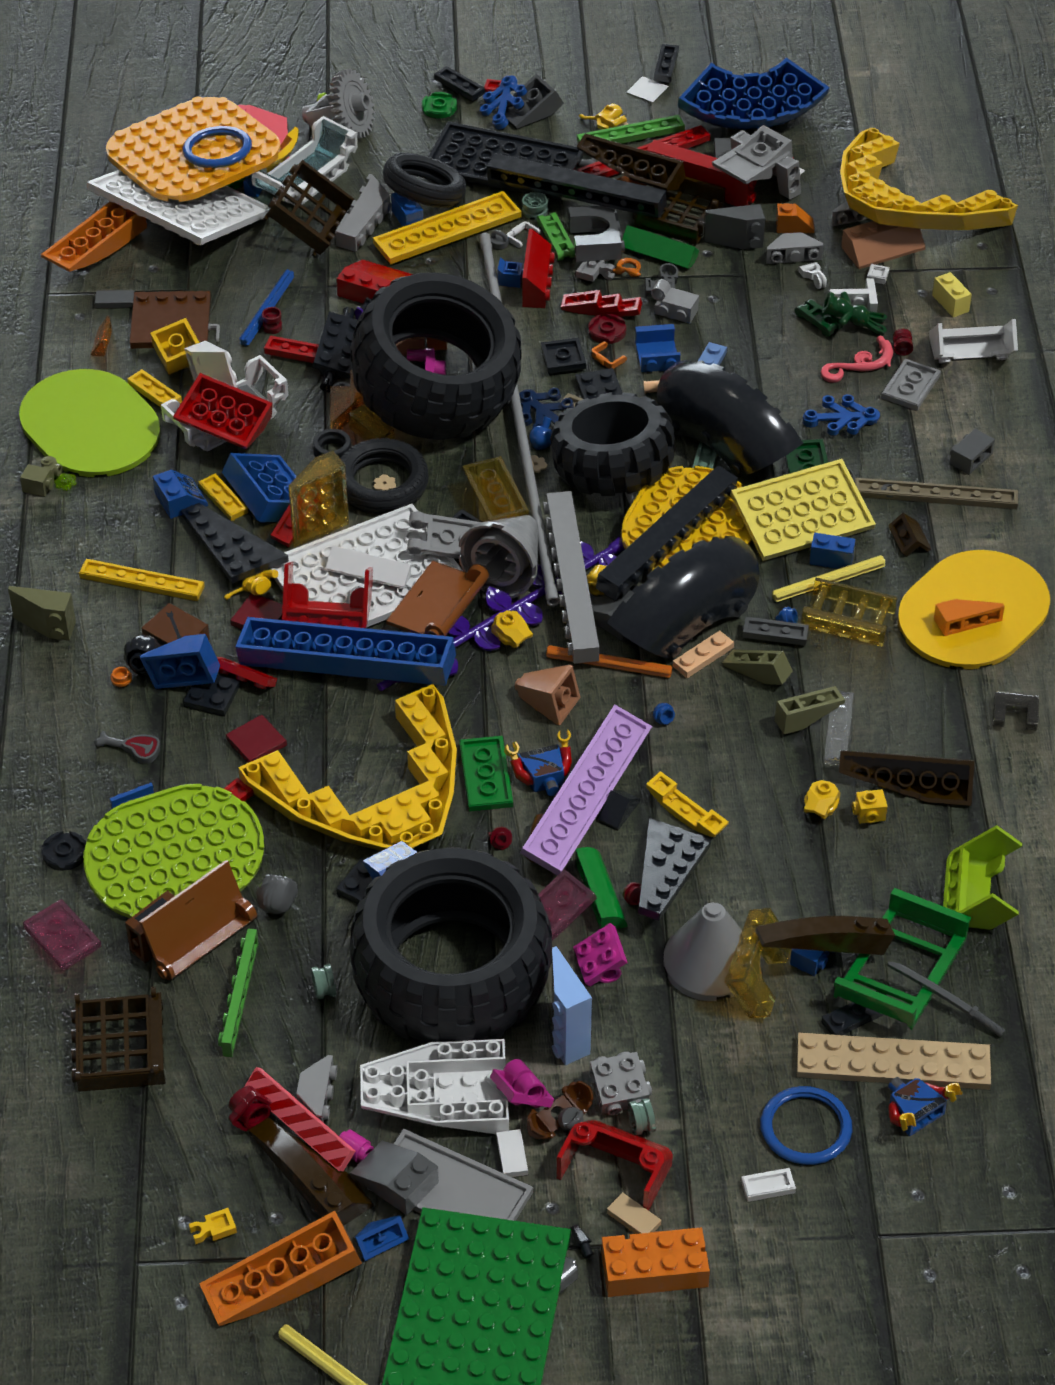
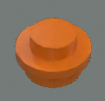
[110,667,132,687]

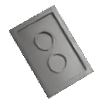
[881,359,941,411]

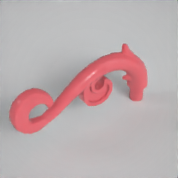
[821,336,893,383]

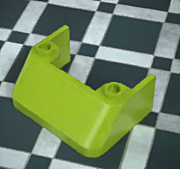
[943,825,1022,930]

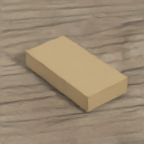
[607,1192,662,1234]

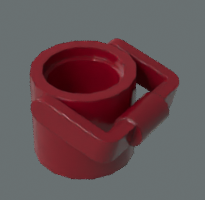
[229,1086,272,1132]

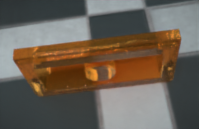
[91,316,112,356]

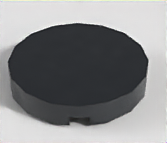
[42,831,86,871]

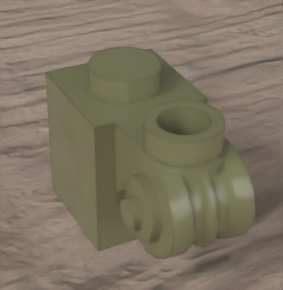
[20,456,62,497]

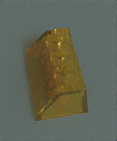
[463,456,529,521]

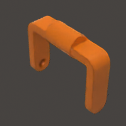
[591,341,627,369]

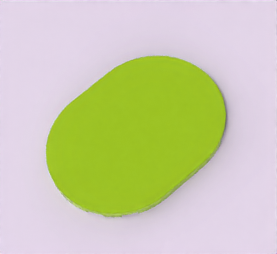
[19,369,160,477]
[84,784,264,918]

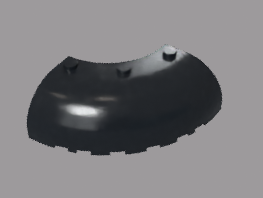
[657,360,803,477]
[607,536,759,660]

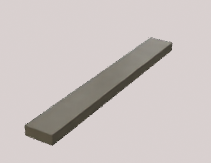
[855,478,1018,509]

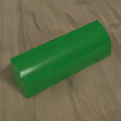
[622,225,700,268]
[575,847,628,929]

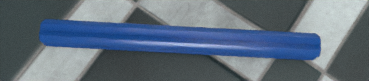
[239,269,294,346]

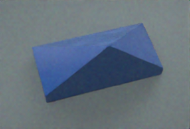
[355,1216,409,1261]

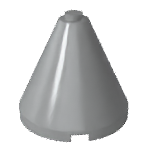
[458,515,538,598]
[663,902,757,1001]

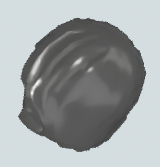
[256,874,298,915]

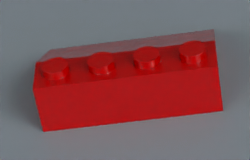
[336,259,413,304]
[173,373,273,449]

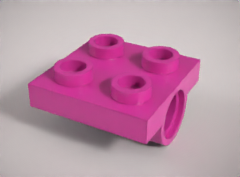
[573,923,628,987]
[490,1059,554,1108]

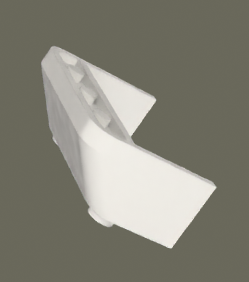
[929,319,1018,363]

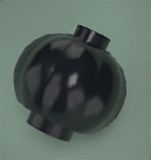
[123,634,161,674]

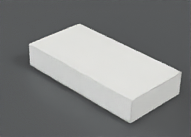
[496,1129,528,1177]
[741,1168,796,1202]

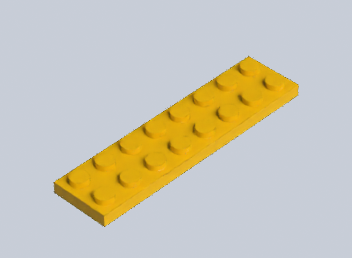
[373,191,521,264]

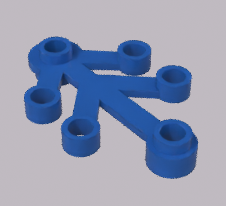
[480,76,527,130]
[802,394,880,435]

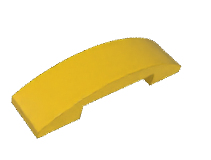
[266,126,298,173]
[646,771,729,837]

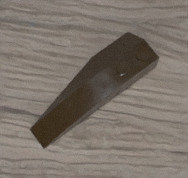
[577,133,686,191]
[839,750,975,806]
[755,916,895,955]
[248,1117,374,1226]

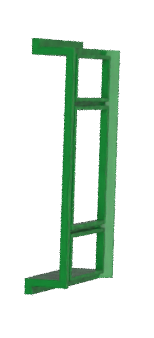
[834,888,971,1030]

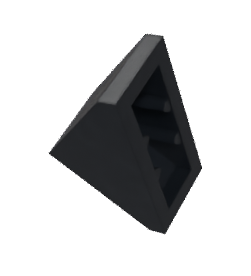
[599,790,640,831]

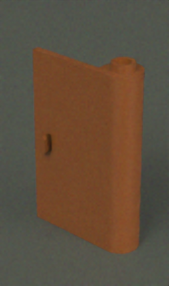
[386,561,489,636]
[139,860,257,980]

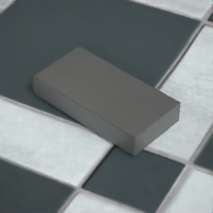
[95,290,135,308]

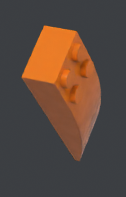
[41,202,147,272]
[199,1211,362,1326]

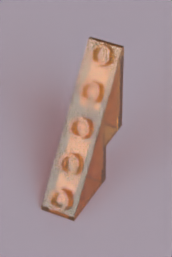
[330,370,366,430]

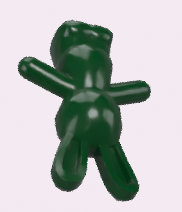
[822,292,887,335]

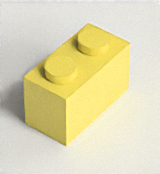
[932,272,972,317]

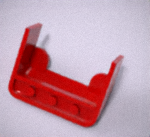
[282,562,373,628]
[557,1120,673,1211]

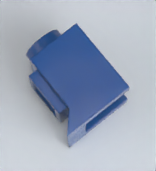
[498,257,523,288]

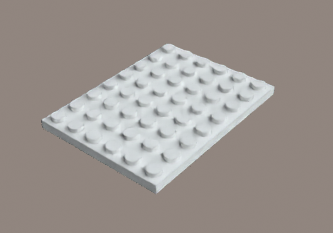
[87,170,270,245]
[268,504,464,627]

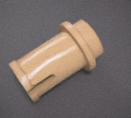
[644,380,660,394]

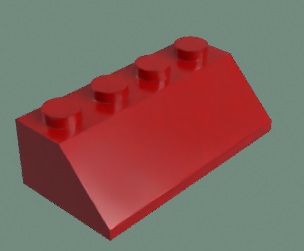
[522,229,555,308]

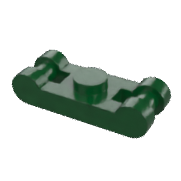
[794,299,843,337]

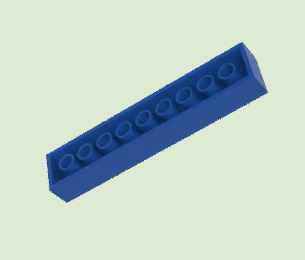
[235,617,456,686]

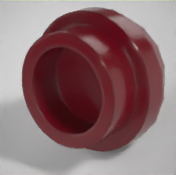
[623,882,641,905]

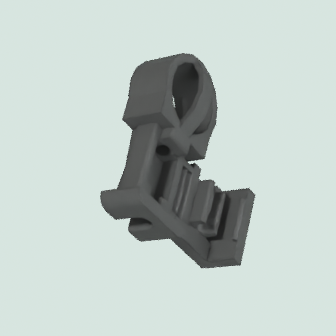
[644,263,678,297]

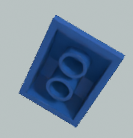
[140,634,220,689]

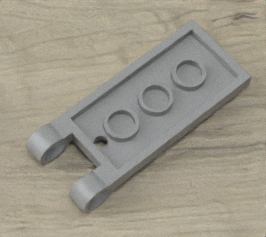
[407,511,481,559]

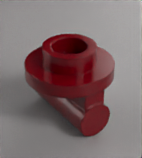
[488,827,512,849]

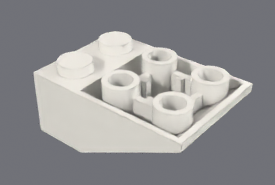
[184,341,237,388]

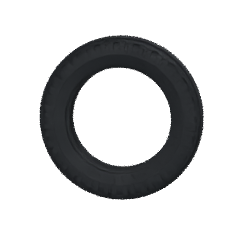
[383,153,466,208]
[335,438,429,514]

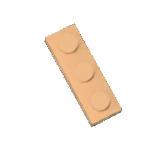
[673,630,734,678]

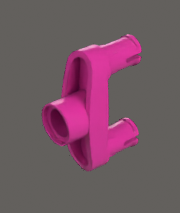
[407,348,446,375]

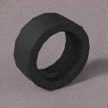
[313,429,351,466]

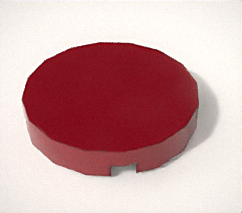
[589,314,627,344]

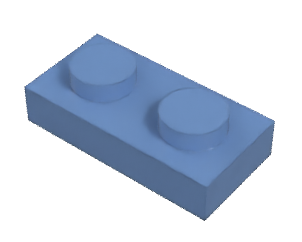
[698,342,727,366]

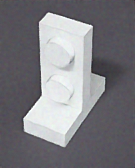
[830,278,878,312]

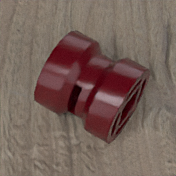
[262,307,282,334]
[893,329,914,356]

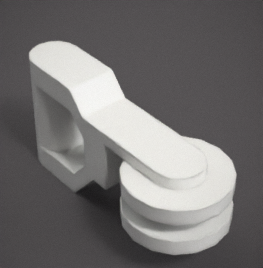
[798,262,827,289]

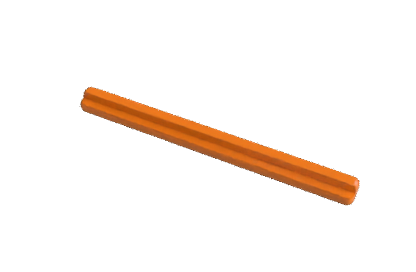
[546,645,672,678]

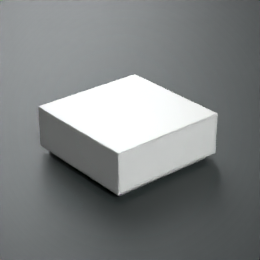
[867,264,890,284]

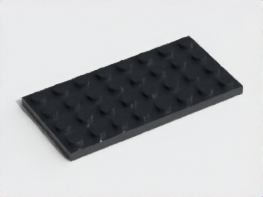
[428,122,584,201]

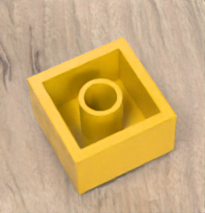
[150,318,199,375]

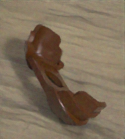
[527,1081,594,1140]

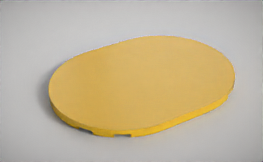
[621,466,752,574]
[898,550,1050,669]

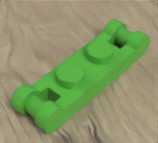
[537,212,575,261]

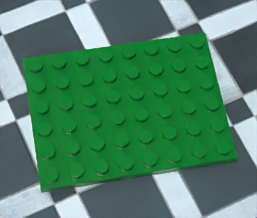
[382,1207,571,1385]

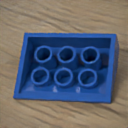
[222,453,318,523]

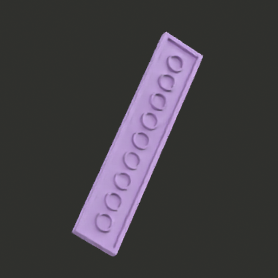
[520,704,652,876]

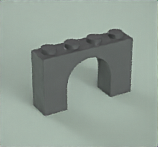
[568,206,625,262]

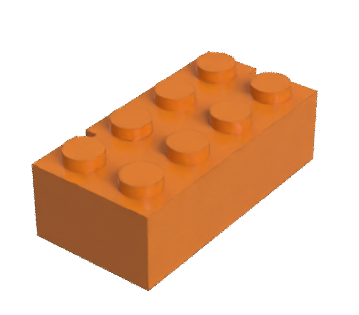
[601,1227,710,1297]

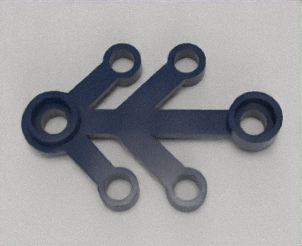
[519,388,574,429]

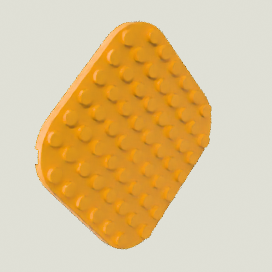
[106,97,281,202]

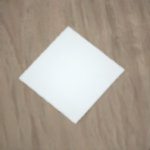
[627,76,669,102]

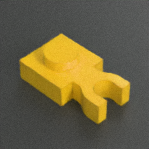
[189,1208,237,1245]

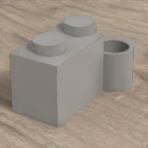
[651,279,699,324]

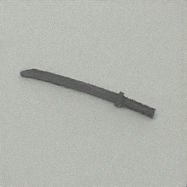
[887,962,1005,1037]

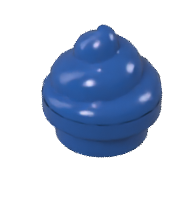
[775,607,798,623]
[653,703,675,724]

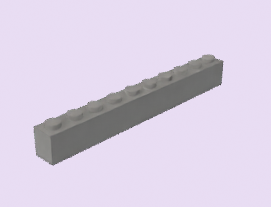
[543,491,599,664]

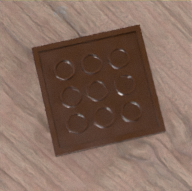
[130,290,211,349]

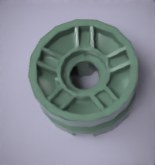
[522,192,548,220]
[311,964,336,1000]
[628,1098,656,1135]

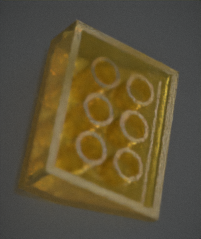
[288,450,349,547]

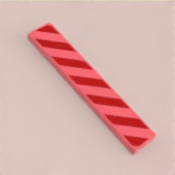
[244,1067,356,1172]

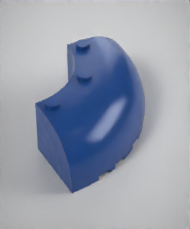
[678,58,830,130]

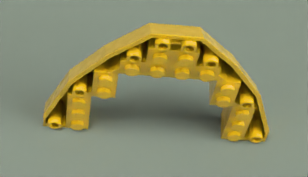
[840,128,1018,230]
[238,684,457,851]

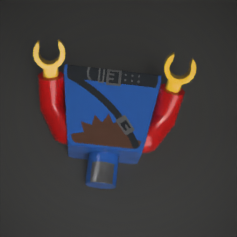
[504,730,572,796]
[888,1077,963,1137]

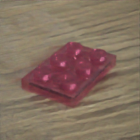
[538,869,597,941]
[23,899,102,970]

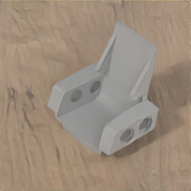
[712,125,801,199]

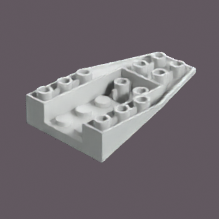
[360,1039,509,1134]

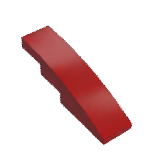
[561,290,642,317]

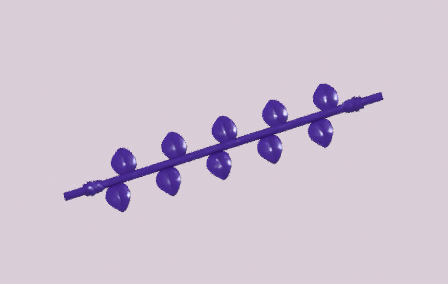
[377,537,625,691]

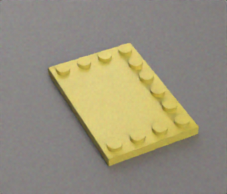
[730,459,876,561]

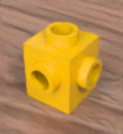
[852,789,888,824]

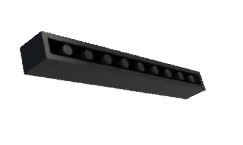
[487,153,667,218]
[596,466,738,601]

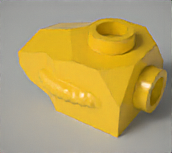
[491,610,533,648]
[804,780,840,819]

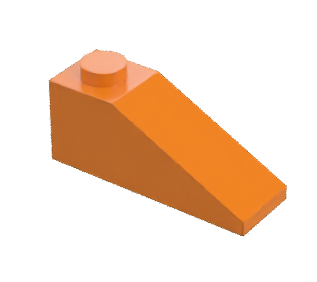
[934,599,1005,636]

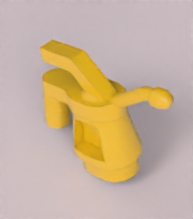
[579,103,627,130]
[224,570,278,600]

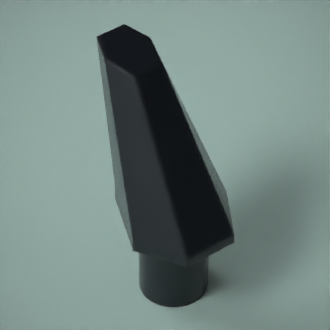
[571,1225,594,1258]

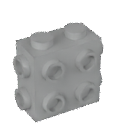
[589,1052,652,1115]

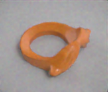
[612,258,641,277]

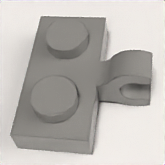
[576,260,615,282]

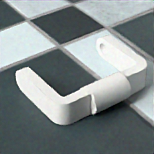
[507,221,541,248]

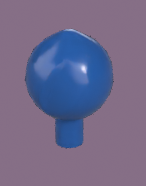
[529,416,552,450]

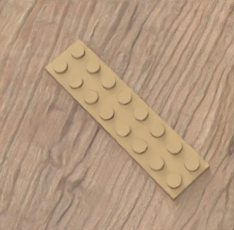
[797,1033,991,1090]

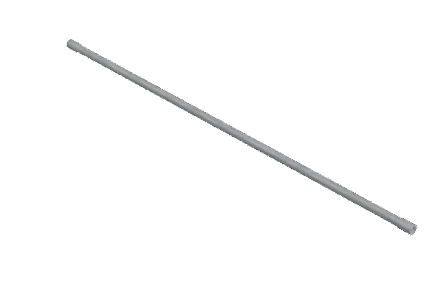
[479,233,559,606]

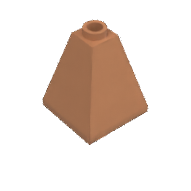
[515,665,581,726]

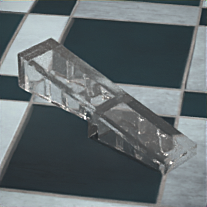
[824,691,854,765]

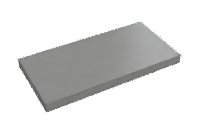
[367,1129,533,1221]

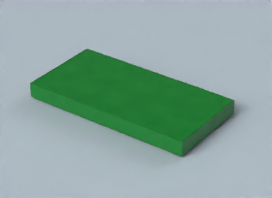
[459,736,513,812]

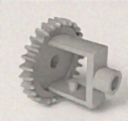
[302,69,375,139]

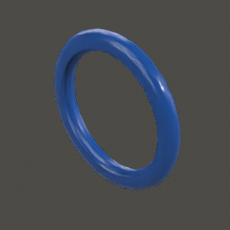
[182,126,252,168]
[760,1086,853,1165]

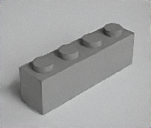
[335,174,392,252]

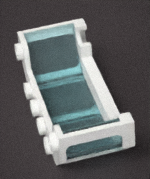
[252,116,358,205]

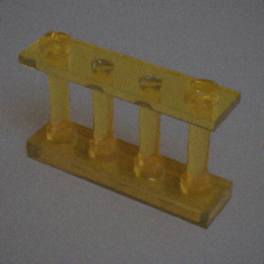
[801,577,897,646]

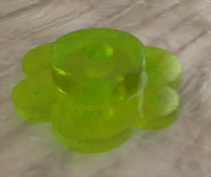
[54,473,77,491]

